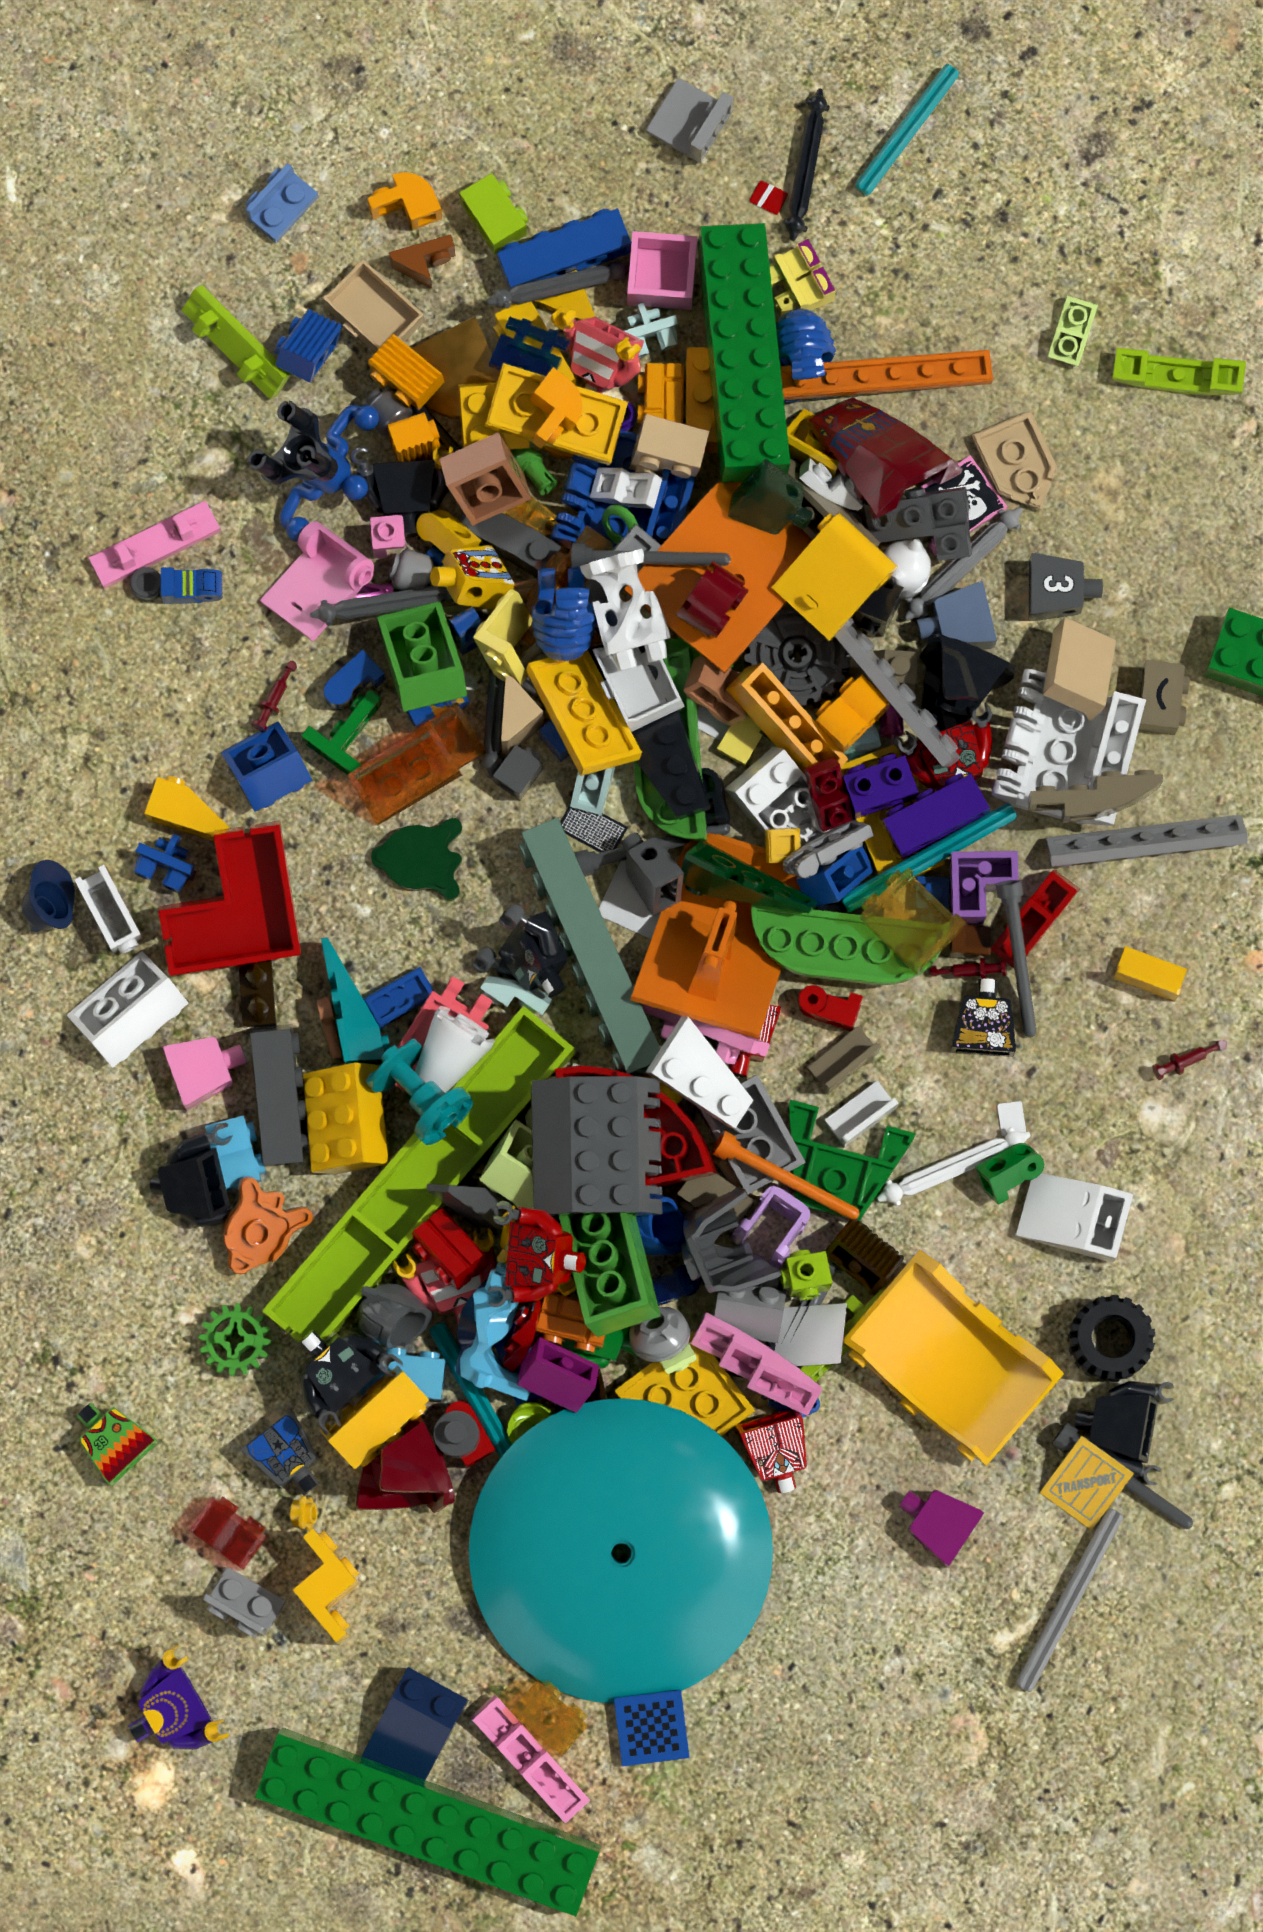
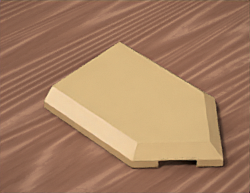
[972,410,1058,510]

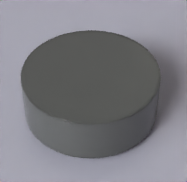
[130,567,161,601]

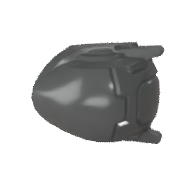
[351,1284,433,1349]

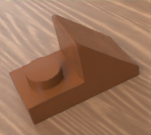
[389,234,456,288]

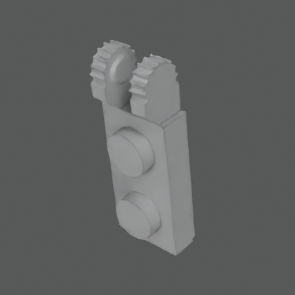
[783,820,874,879]

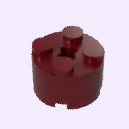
[676,561,749,638]

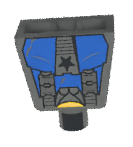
[241,1410,320,1496]

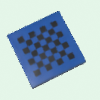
[614,1690,690,1767]

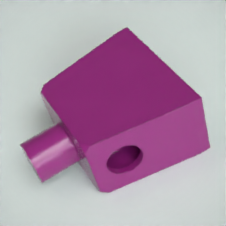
[899,1490,985,1568]

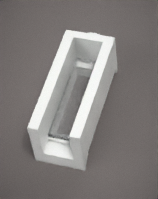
[75,865,143,954]

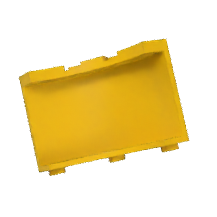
[843,1249,1064,1466]

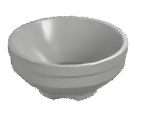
[629,1307,690,1362]

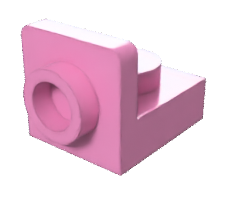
[370,515,405,559]

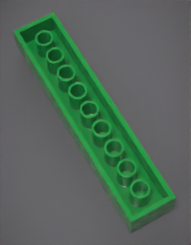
[255,1728,602,1917]

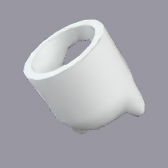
[882,539,931,600]

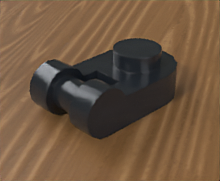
[702,768,730,828]

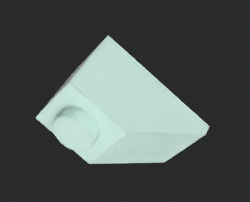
[570,766,616,816]

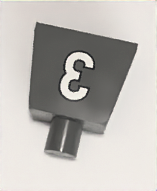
[1028,553,1103,621]

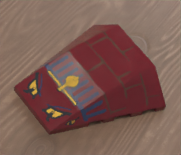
[807,397,963,520]

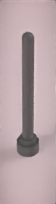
[571,543,731,568]
[574,824,730,877]
[996,880,1037,1038]
[1052,1422,1193,1529]

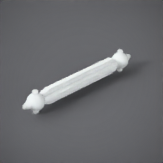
[877,1127,1031,1206]

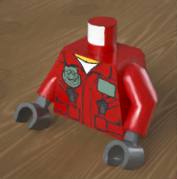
[893,703,992,791]
[488,1201,586,1307]

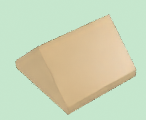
[501,676,544,755]

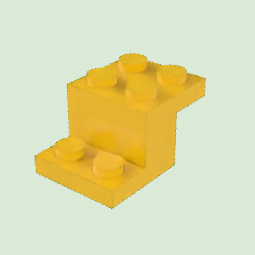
[293,1529,360,1645]

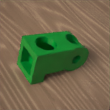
[975,1143,1045,1205]

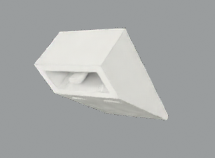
[725,746,838,847]
[1016,1173,1133,1263]

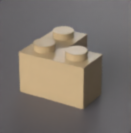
[629,414,709,478]

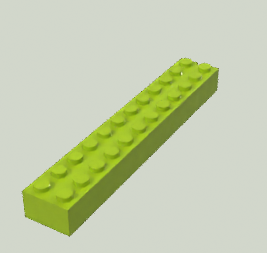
[262,1006,575,1344]

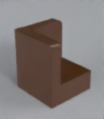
[949,919,991,960]

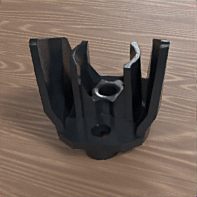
[919,634,1016,732]

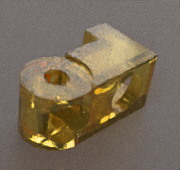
[505,496,560,544]

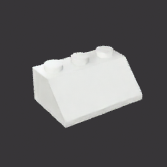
[66,951,188,1068]

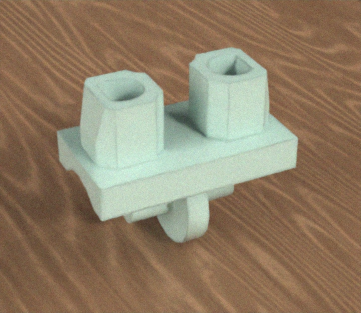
[624,303,678,359]

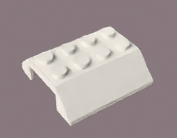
[991,669,1146,826]

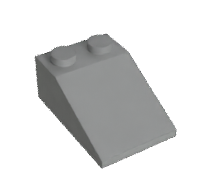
[696,1075,806,1194]

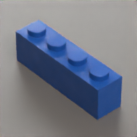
[497,208,632,290]

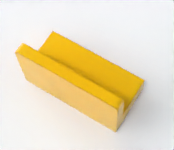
[1113,946,1187,1002]

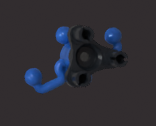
[247,401,379,542]

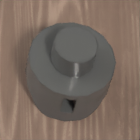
[434,1411,480,1458]

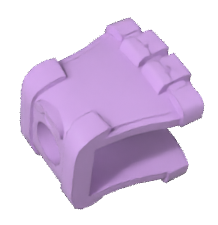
[731,1186,810,1270]

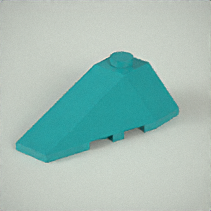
[321,937,390,1065]

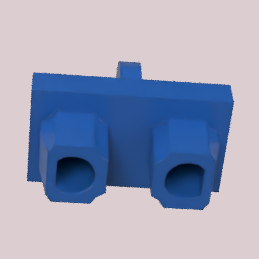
[134,834,196,893]

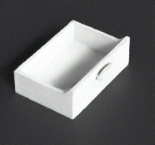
[593,647,685,732]

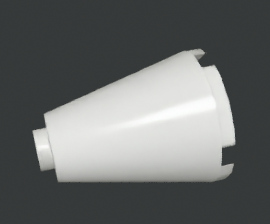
[415,1006,495,1093]

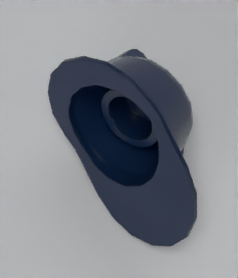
[21,860,75,933]

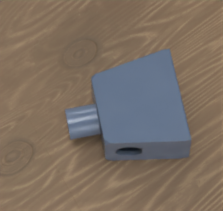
[916,581,997,649]

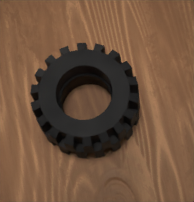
[1068,1295,1155,1382]

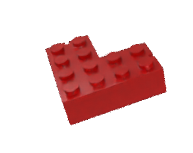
[158,820,301,976]

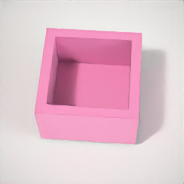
[627,231,697,310]

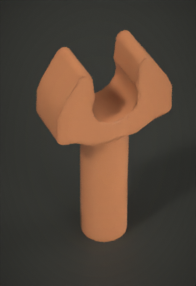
[316,997,343,1059]

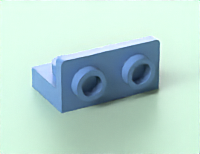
[245,163,319,243]

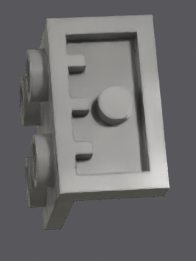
[647,79,734,163]
[203,1566,286,1638]

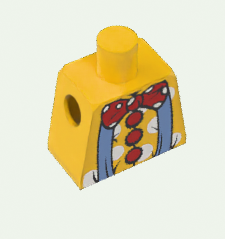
[430,545,515,609]

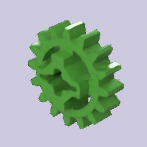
[198,1303,272,1377]

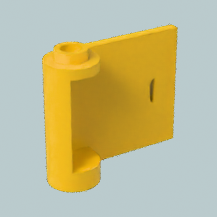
[771,513,898,641]

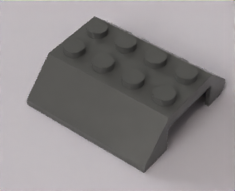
[531,1076,662,1216]

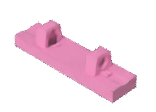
[89,500,221,589]
[642,1004,770,1064]

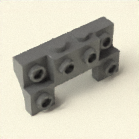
[845,487,972,561]

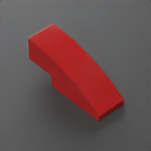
[991,869,1081,968]

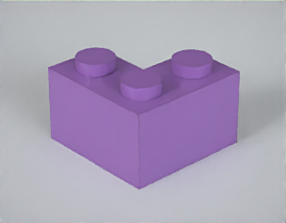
[949,851,1019,924]

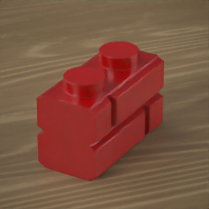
[412,1209,488,1290]

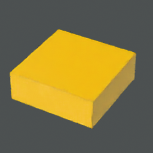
[765,828,801,863]

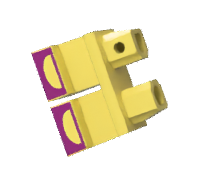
[770,238,836,316]

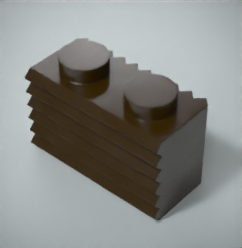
[825,1219,904,1296]

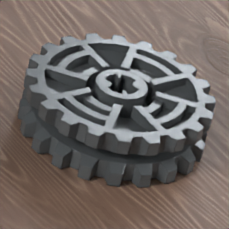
[744,604,850,710]

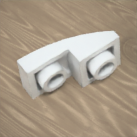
[799,457,863,511]

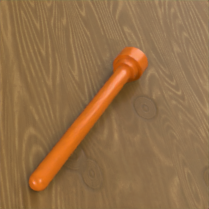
[712,1130,859,1219]

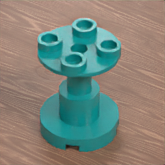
[366,1039,473,1145]

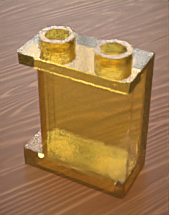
[860,867,966,975]

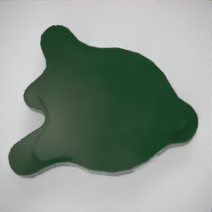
[371,818,462,901]

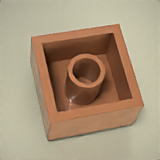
[439,432,531,526]

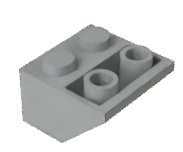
[714,1277,787,1343]

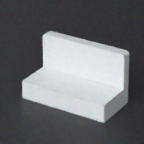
[824,1081,899,1148]

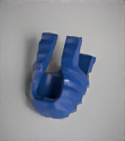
[776,309,836,403]
[531,567,597,661]

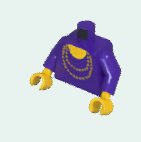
[128,1645,229,1750]

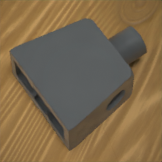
[622,832,684,916]

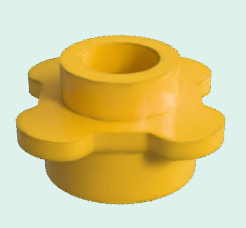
[290,1496,318,1531]

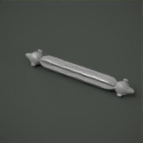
[904,507,1023,621]

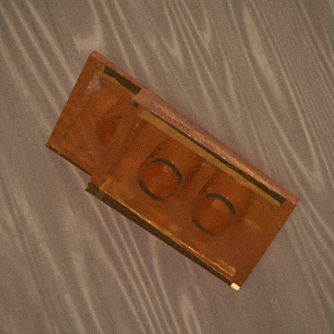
[347,702,486,826]

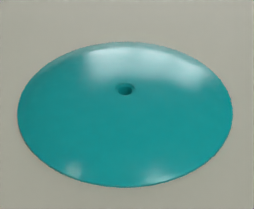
[469,1398,773,1704]

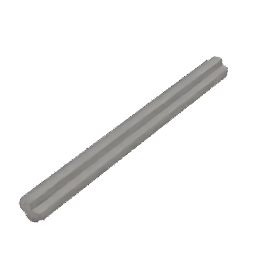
[1016,1508,1123,1692]

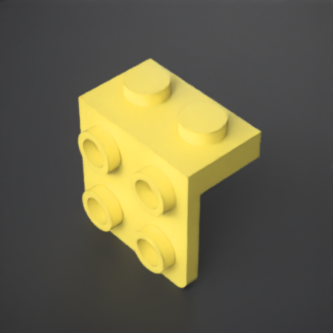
[473,589,532,686]

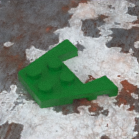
[789,1099,916,1221]

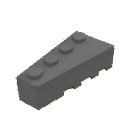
[250,1024,310,1166]

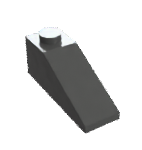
[462,513,561,578]
[427,1184,518,1236]

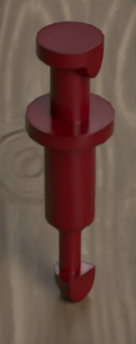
[251,661,297,732]
[928,958,1007,979]
[1152,1040,1227,1080]

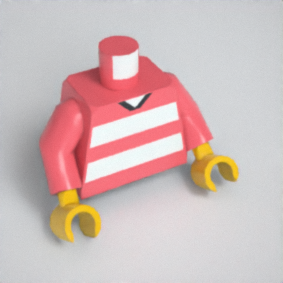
[551,306,644,394]
[393,1228,496,1323]

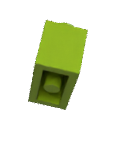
[459,173,529,255]

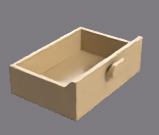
[323,259,425,353]
[1043,617,1116,721]

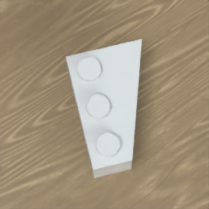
[645,1016,753,1128]

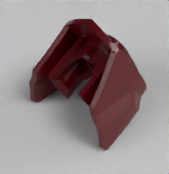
[356,1416,455,1513]

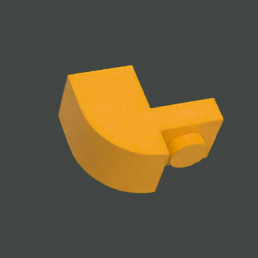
[367,172,442,230]
[530,367,582,449]

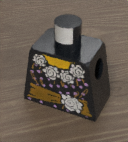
[950,978,1016,1057]

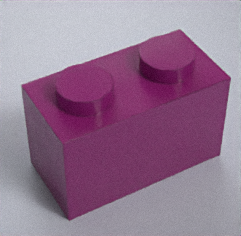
[517,1337,599,1413]

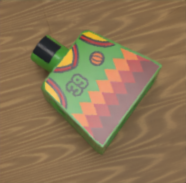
[76,1403,159,1486]

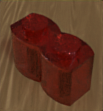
[189,1496,268,1571]

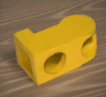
[416,510,481,564]

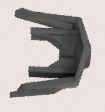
[681,1188,782,1293]

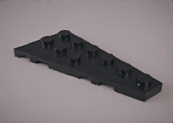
[588,644,711,820]

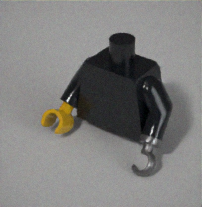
[351,445,454,538]

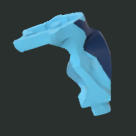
[454,1262,530,1401]

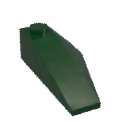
[681,841,819,914]

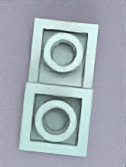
[480,976,552,1015]

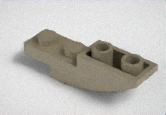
[1028,770,1163,823]

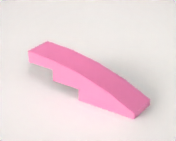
[691,1312,822,1416]
[470,1695,590,1823]

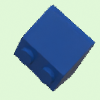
[221,721,313,812]

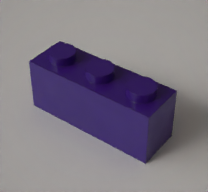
[883,773,990,859]

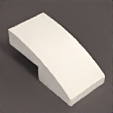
[590,467,663,509]

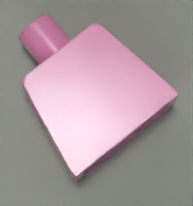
[163,1037,247,1110]

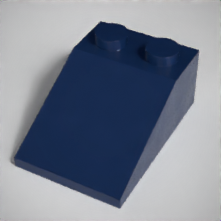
[362,1667,469,1780]

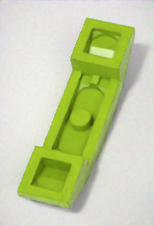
[1113,347,1246,395]

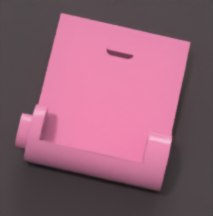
[260,521,374,642]

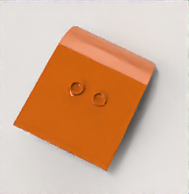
[624,481,812,674]
[630,833,802,1039]

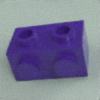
[842,754,918,819]

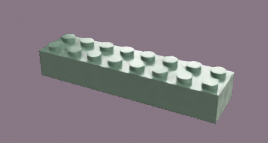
[518,817,660,1077]

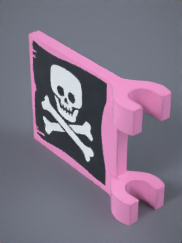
[921,455,1008,557]

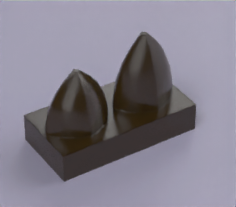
[238,960,277,1028]

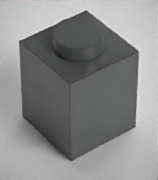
[493,745,543,801]

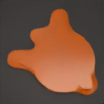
[223,1176,313,1275]

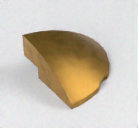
[412,317,500,419]

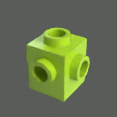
[780,1250,833,1301]

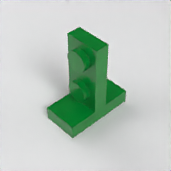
[301,690,382,781]

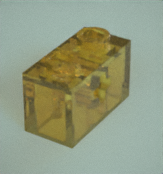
[511,1680,589,1757]

